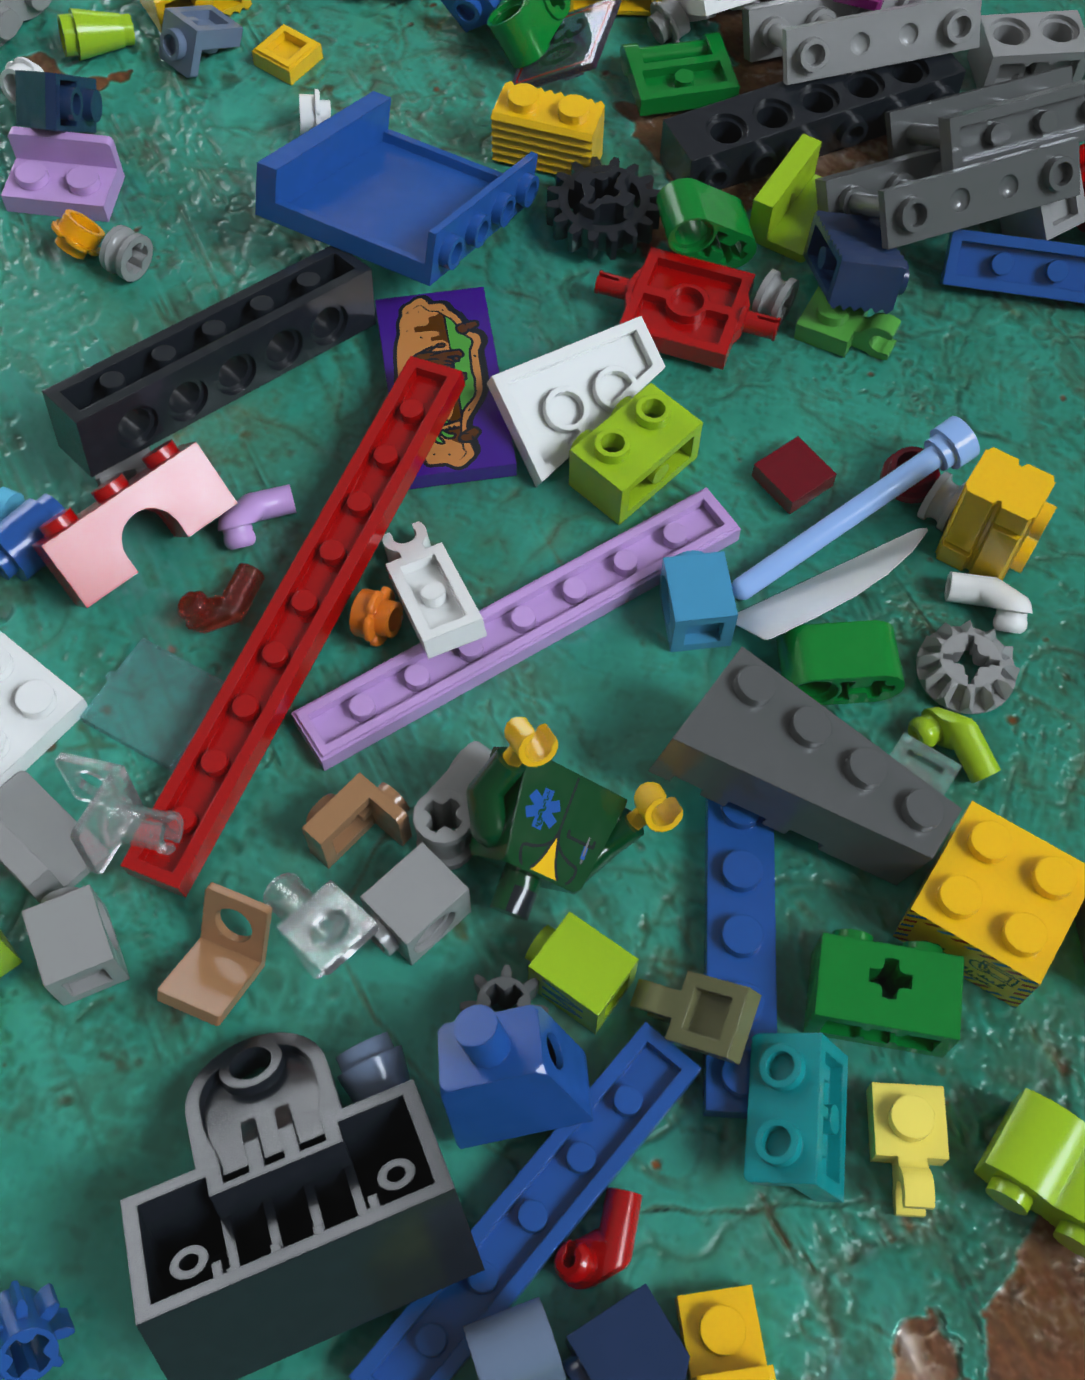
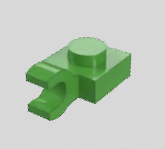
[794,286,901,360]

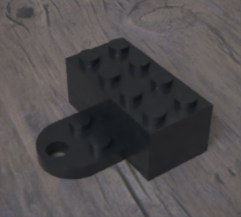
[120,1032,485,1380]

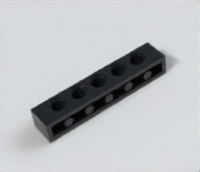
[659,53,966,190]
[42,246,376,478]

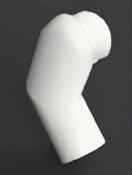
[945,571,1033,634]

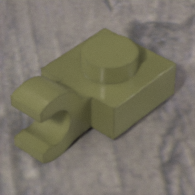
[630,971,762,1065]

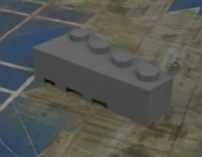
[648,646,962,886]

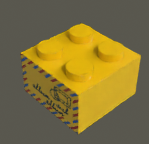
[893,801,1085,1009]

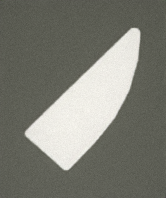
[736,528,928,640]

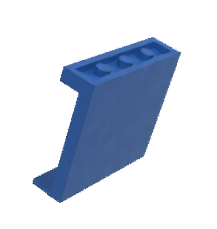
[255,91,539,286]

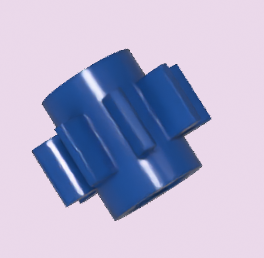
[0,1280,75,1380]

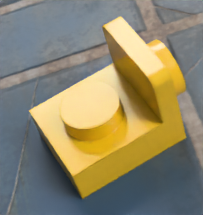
[674,1284,776,1380]

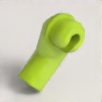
[908,707,1001,783]

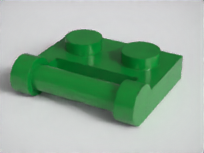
[620,32,740,116]

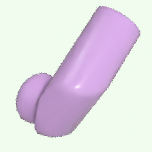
[218,484,297,550]

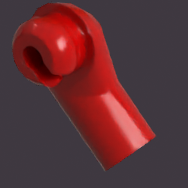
[554,1188,643,1290]

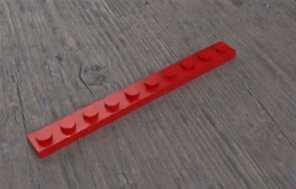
[120,356,465,898]

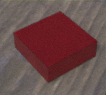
[752,436,837,515]

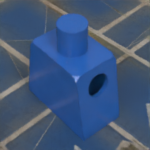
[437,1004,593,1149]

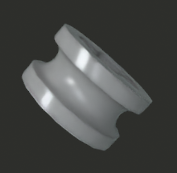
[99,225,153,282]
[751,269,800,324]
[917,471,966,532]

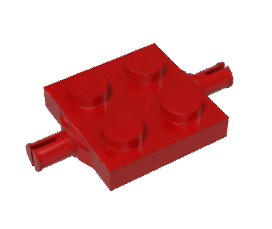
[594,247,781,370]

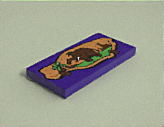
[375,287,517,489]

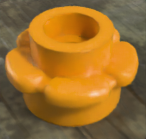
[51,209,105,259]

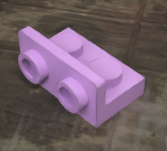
[1,126,125,222]

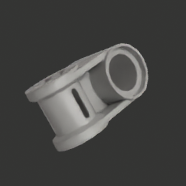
[413,741,492,870]

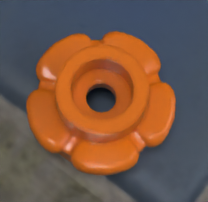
[349,586,403,647]

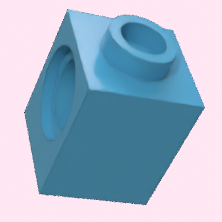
[659,550,738,652]

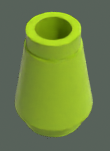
[57,8,135,61]

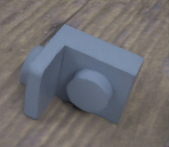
[159,5,243,78]

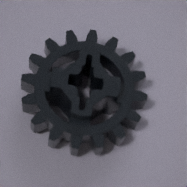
[546,156,660,260]

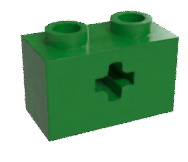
[803,929,964,1058]

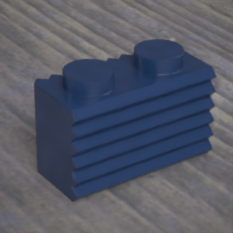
[803,211,910,314]

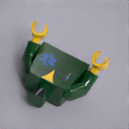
[466,717,683,921]

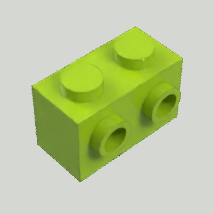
[569,383,703,525]

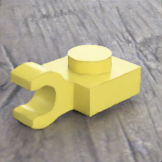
[866,1082,949,1218]

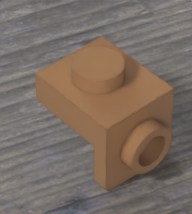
[302,772,412,869]

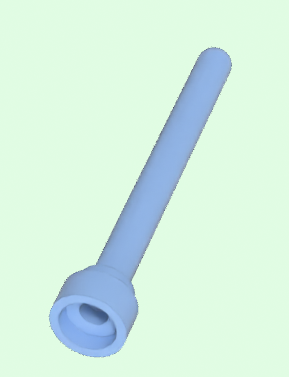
[731,416,980,600]

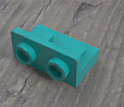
[744,1033,848,1203]

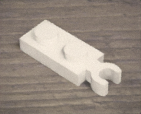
[382,521,487,659]

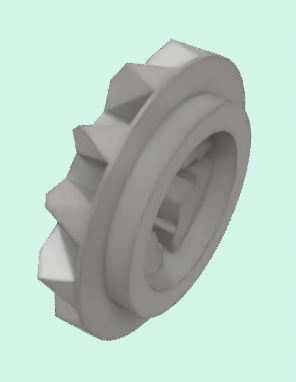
[916,620,1020,714]

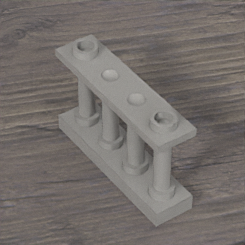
[742,0,982,85]

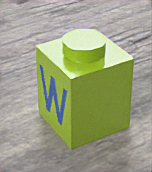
[525,911,639,1035]

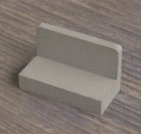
[0,771,107,903]

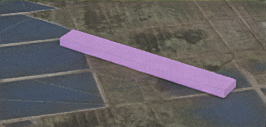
[291,487,741,771]

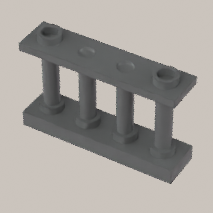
[884,65,1085,173]
[815,137,1080,250]

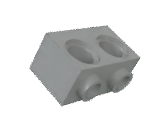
[967,10,1085,88]

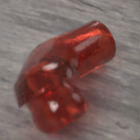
[177,563,265,634]

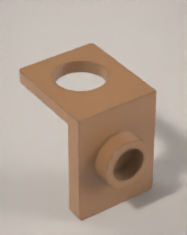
[157,882,272,1026]

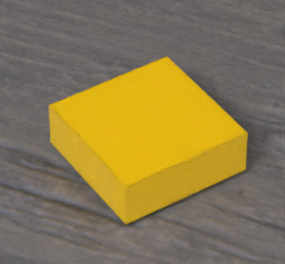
[251,24,323,86]

